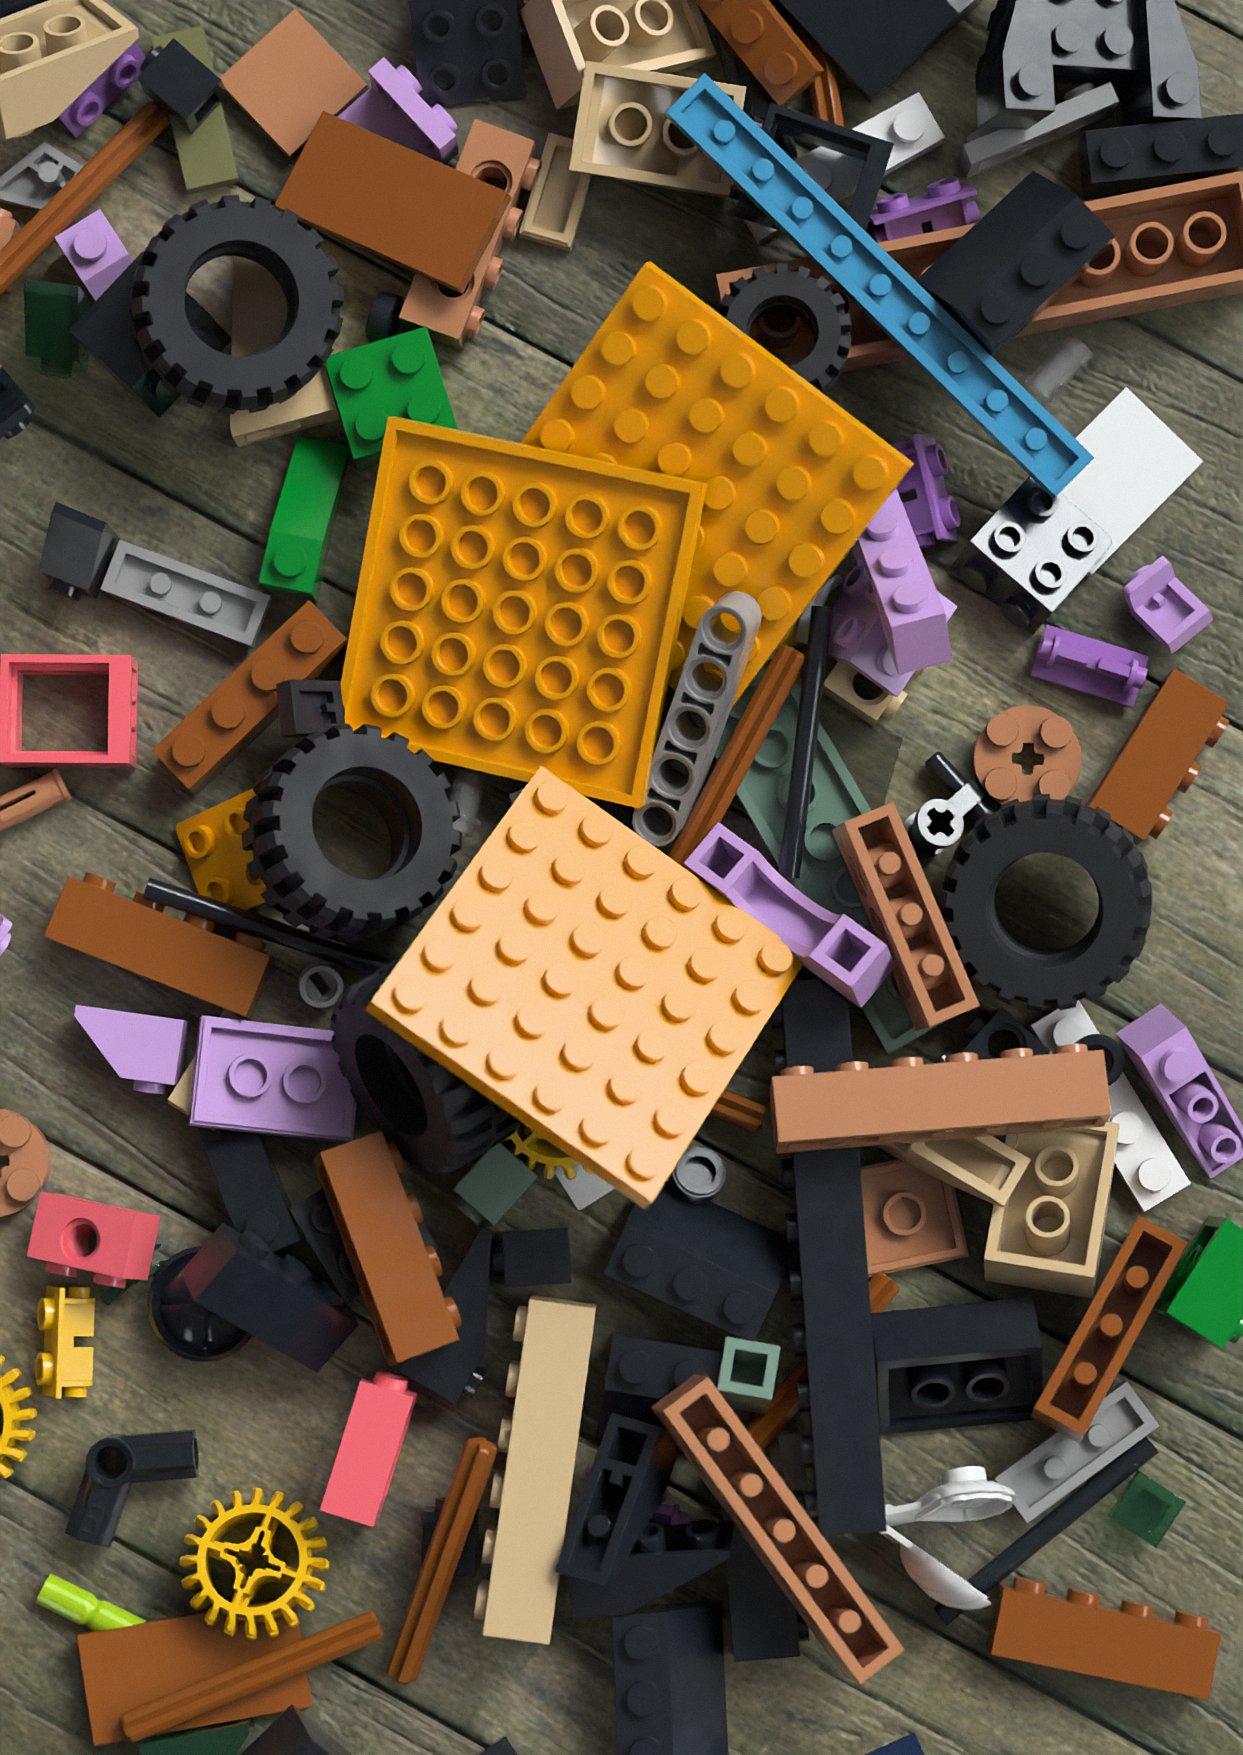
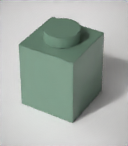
[453,1142,539,1226]
[716,1336,781,1415]

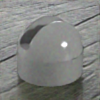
[298,962,343,1008]

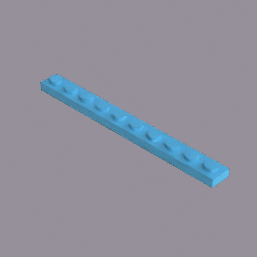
[666,73,1094,499]

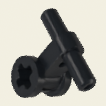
[903,751,995,860]

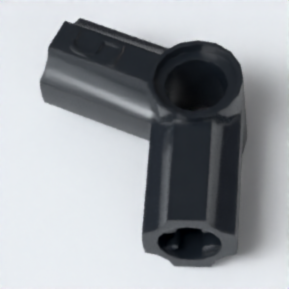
[65,1429,199,1547]

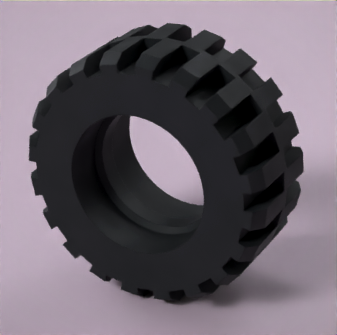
[129,195,344,415]
[241,724,462,942]
[940,794,1152,1011]
[330,956,521,1173]

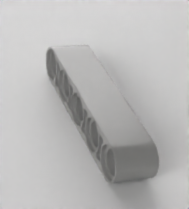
[632,591,762,847]

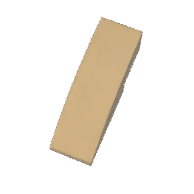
[876,1136,1031,1208]

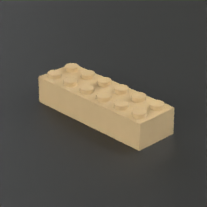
[474,1295,597,1645]

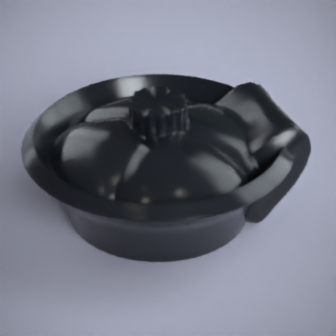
[147,1246,253,1362]

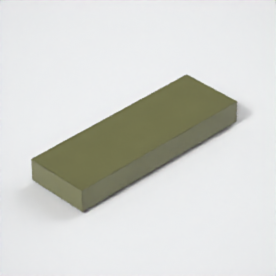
[151,25,241,195]

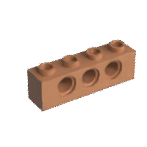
[399,119,542,351]
[832,802,980,1031]

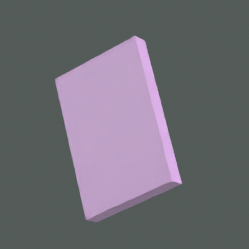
[188,1015,357,1143]

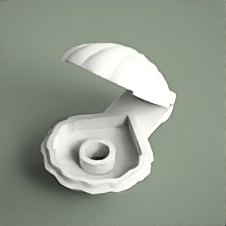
[879,1466,1017,1610]

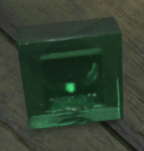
[1108,1470,1186,1548]

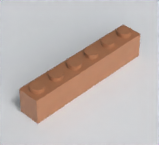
[769,1044,1112,1154]
[651,1374,904,1685]

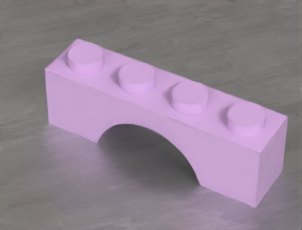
[851,489,952,675]
[684,822,896,1008]

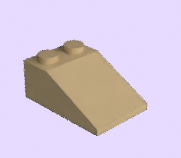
[0,0,139,140]
[519,0,716,110]
[569,61,746,198]
[984,1122,1120,1299]

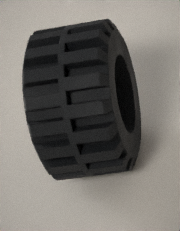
[718,264,851,393]

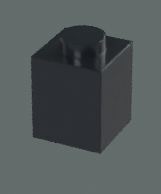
[138,38,227,134]
[493,1227,572,1287]

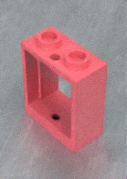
[0,654,138,769]
[320,1368,420,1527]

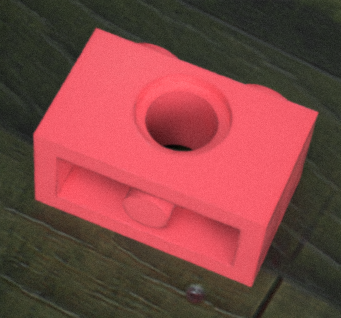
[27,1192,161,1288]

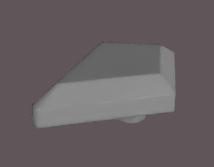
[0,142,84,211]

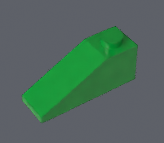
[259,435,351,603]

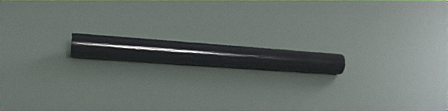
[778,606,833,879]
[142,877,394,975]
[934,1436,1159,1625]

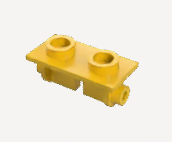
[35,1285,96,1399]

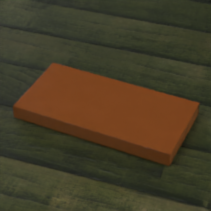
[274,111,511,294]
[77,1598,313,1746]

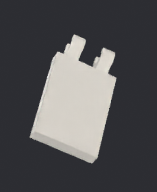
[1061,387,1203,578]

